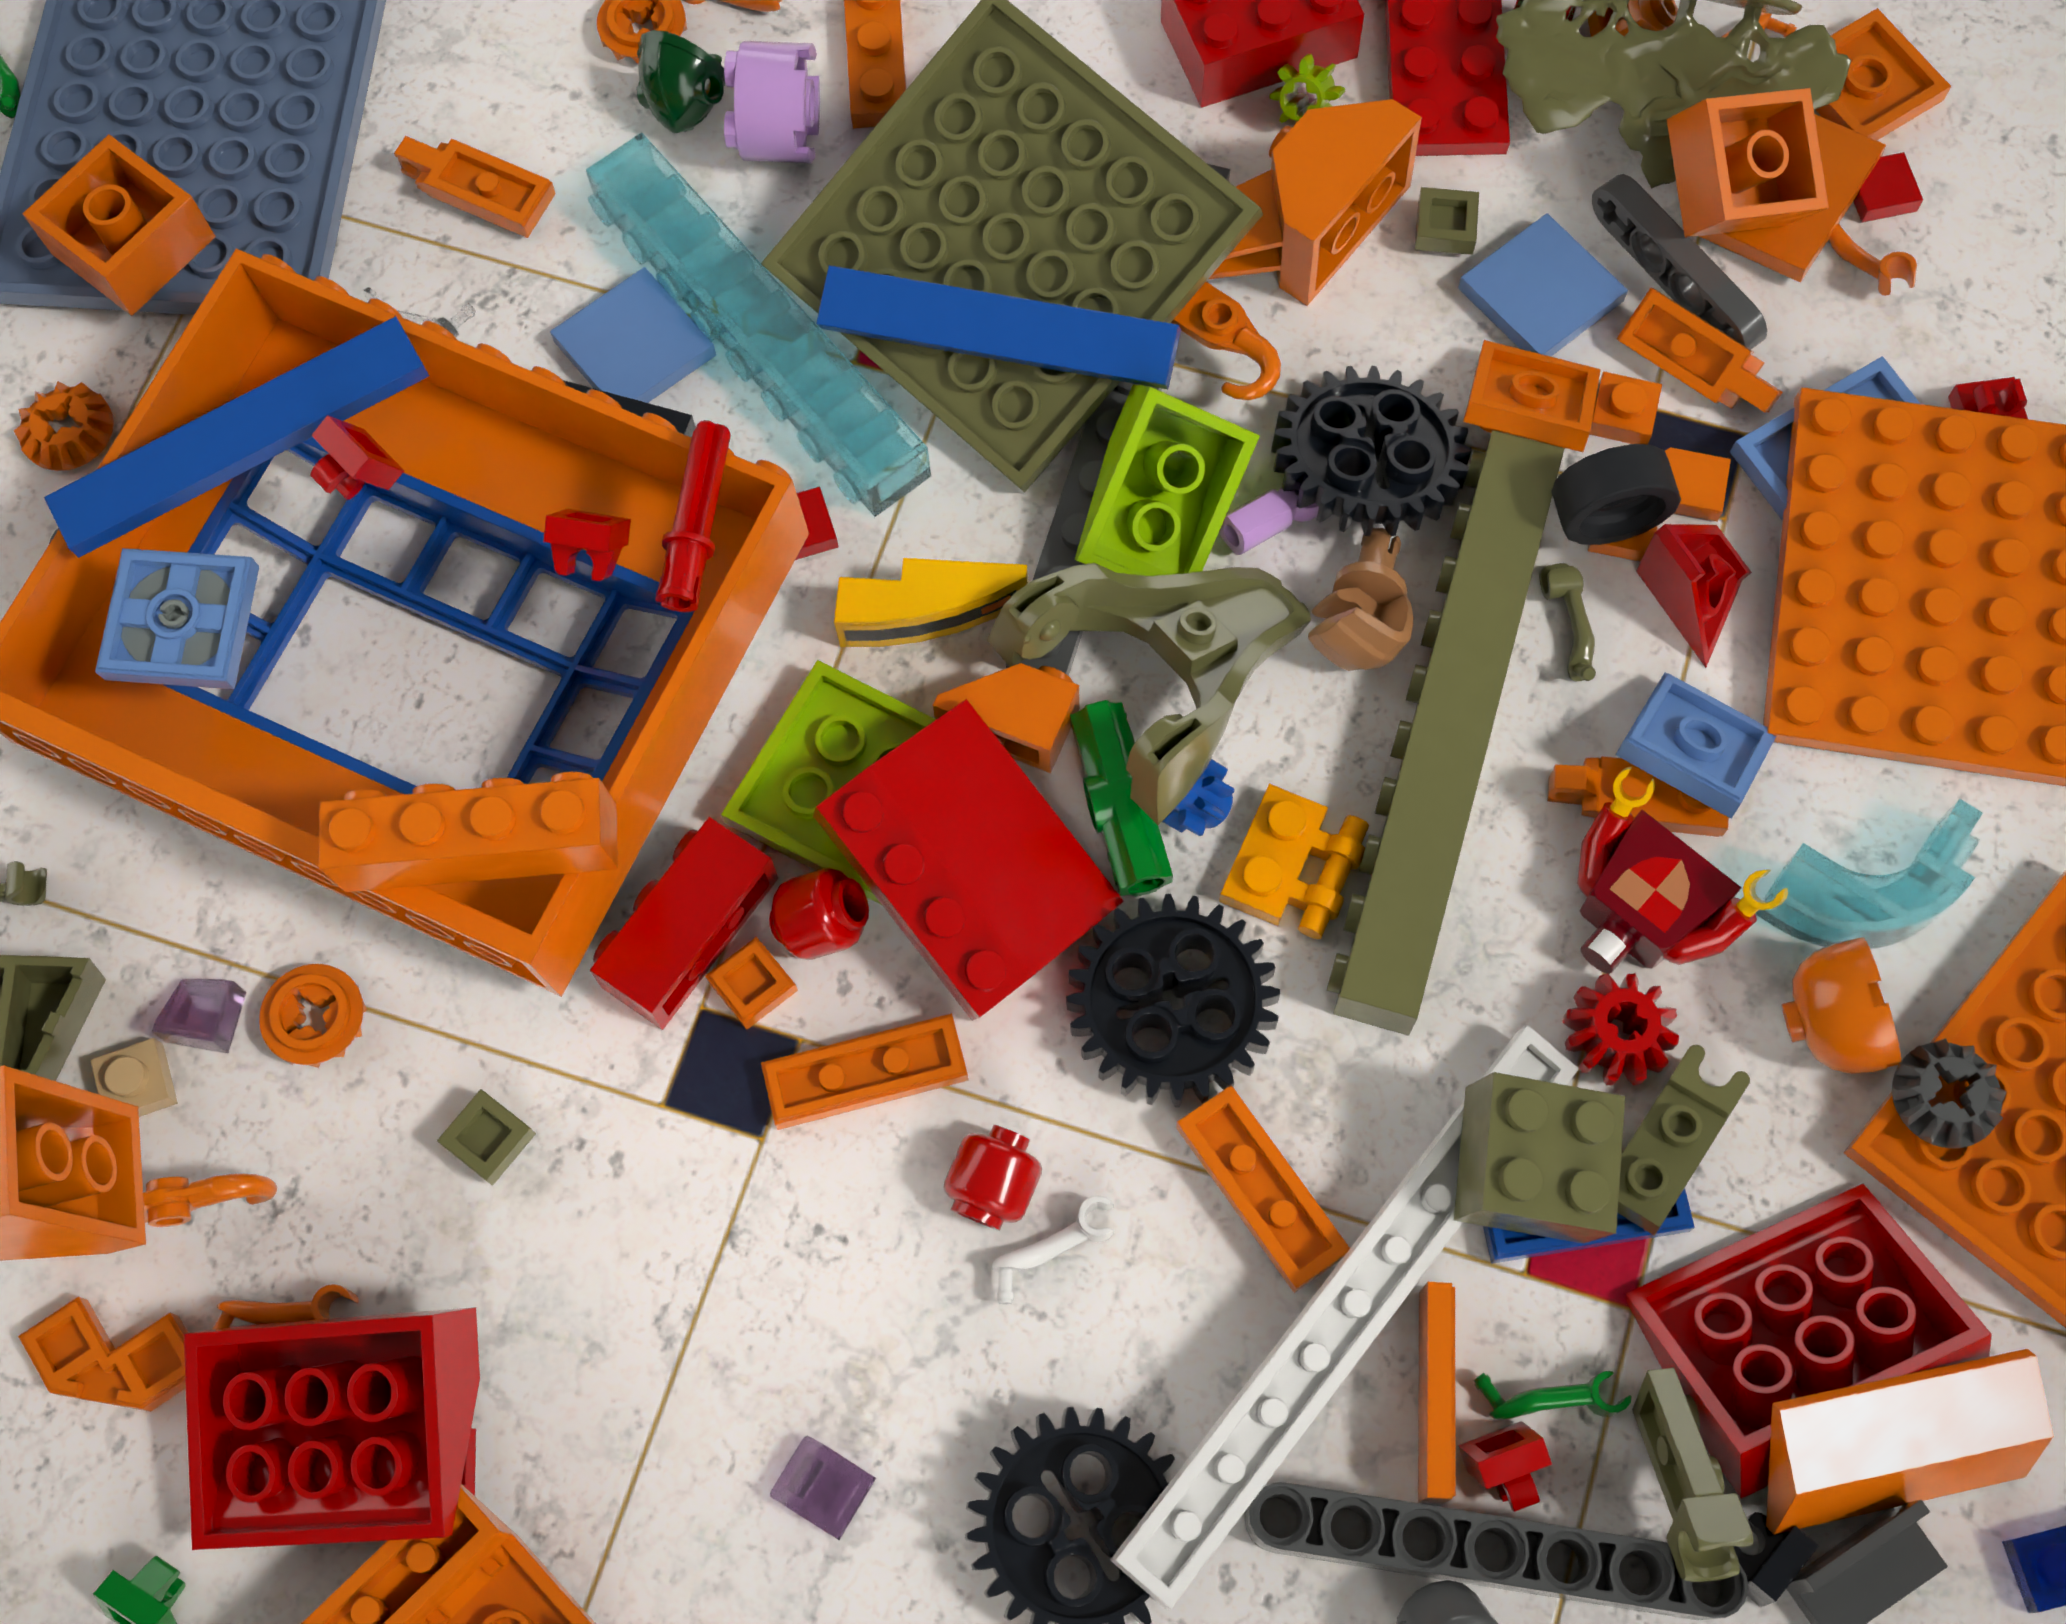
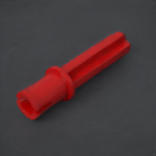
[655,420,731,612]

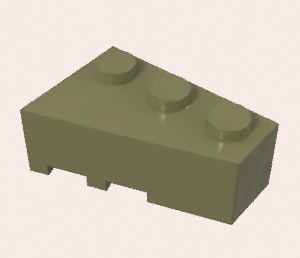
[0,955,106,1081]

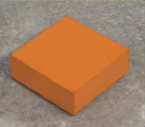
[705,936,798,1030]

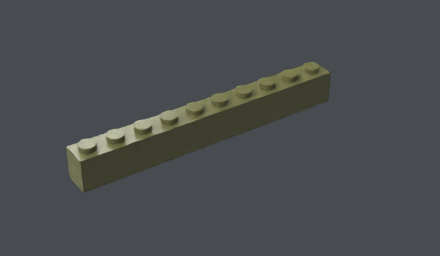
[1326,430,1565,1036]

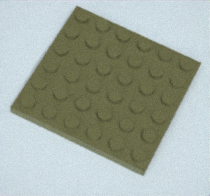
[761,0,1263,493]

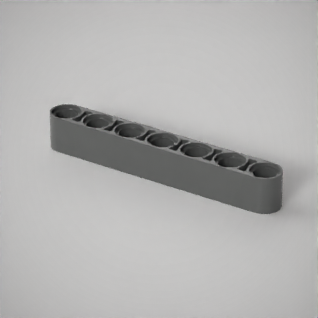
[1245,1482,1748,1620]

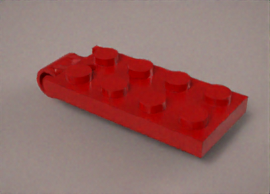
[1385,0,1510,156]

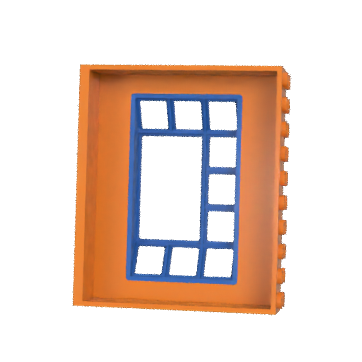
[0,248,809,997]

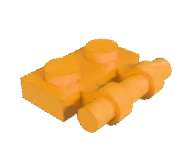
[1219,783,1369,939]

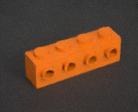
[319,772,618,892]

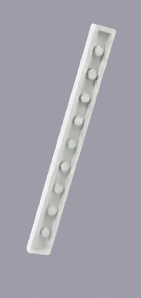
[1110,1025,1579,1609]

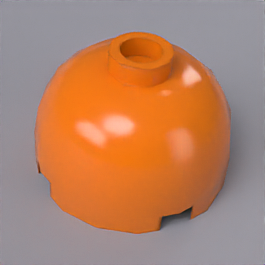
[1781,937,1901,1074]

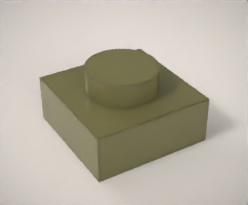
[1415,187,1479,255]
[437,1089,536,1186]

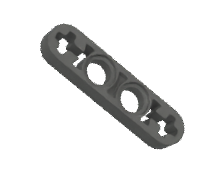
[1591,174,1768,350]

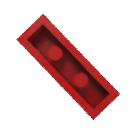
[590,817,779,1030]

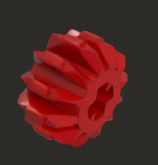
[1563,973,1679,1086]

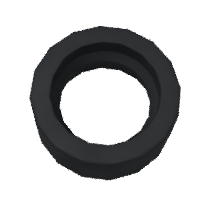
[1551,444,1681,545]

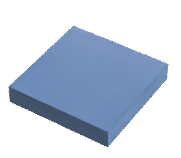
[1458,213,1628,357]
[550,267,716,403]
[1616,672,1776,819]

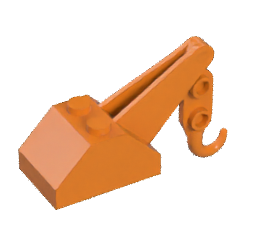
[1171,99,1422,401]
[0,1065,277,1261]

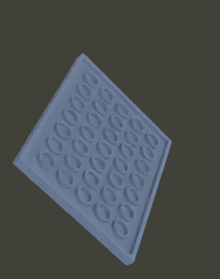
[0,0,386,315]

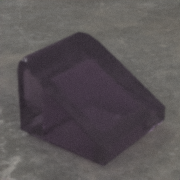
[770,1435,876,1540]

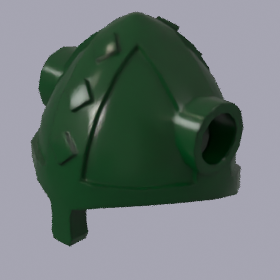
[636,30,726,133]

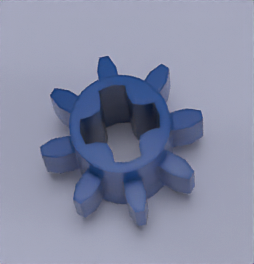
[1162,759,1235,836]

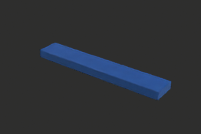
[816,265,1181,390]
[44,316,429,558]

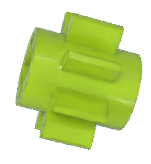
[1269,54,1345,123]

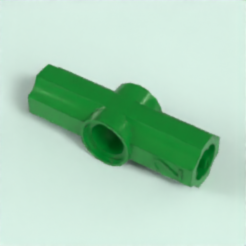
[1070,700,1173,897]

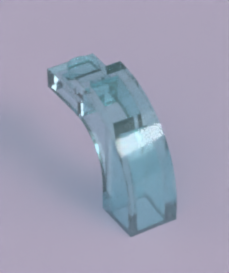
[1755,799,1983,949]

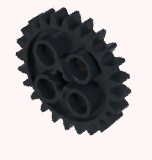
[1271,366,1472,537]
[1066,894,1280,1107]
[965,1407,1175,1624]

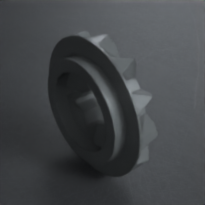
[1892,1038,2007,1148]

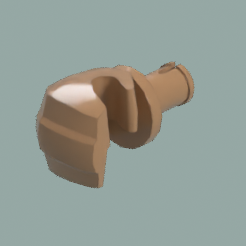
[1308,528,1414,671]

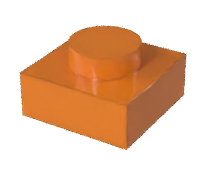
[1589,371,1662,445]

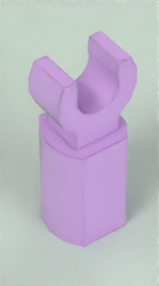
[1219,483,1319,555]

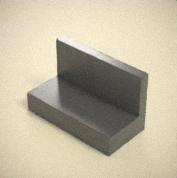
[1786,1499,1948,1624]

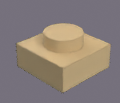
[90,1038,178,1117]

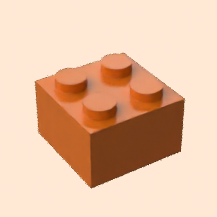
[1666,88,1829,238]
[22,134,216,316]

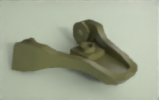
[987,563,1311,825]

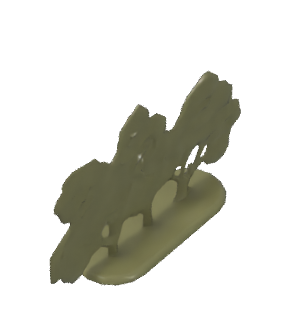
[1496,0,1851,189]

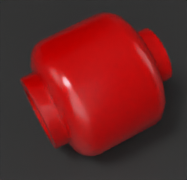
[769,868,869,960]
[943,1125,1042,1231]

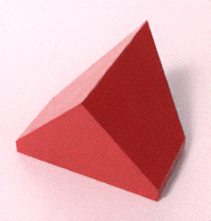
[1636,524,1752,668]

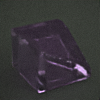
[152,979,247,1054]

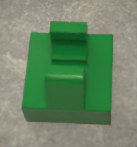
[93,1556,186,1624]

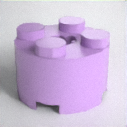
[724,41,820,163]

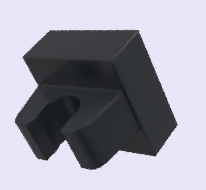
[1733,1512,1819,1607]

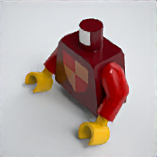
[1577,767,1788,974]

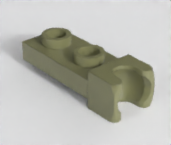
[1618,1045,1750,1236]
[1632,1368,1753,1582]

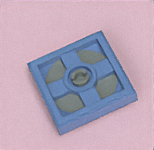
[95,548,259,689]

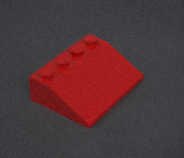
[813,699,1124,1021]
[1625,1183,1992,1499]
[184,1307,480,1550]

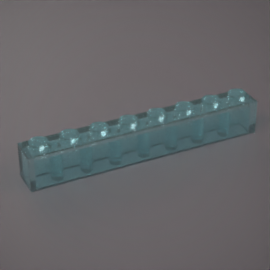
[586,132,931,517]

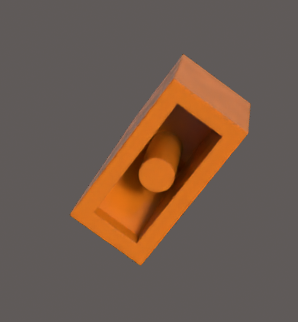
[933,663,1080,773]

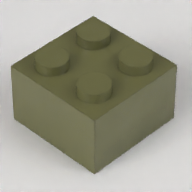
[1454,1072,1625,1243]

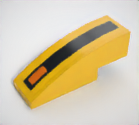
[834,558,1028,647]

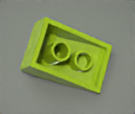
[1074,384,1260,576]

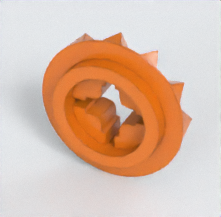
[597,0,688,64]
[13,381,114,471]
[259,964,367,1068]

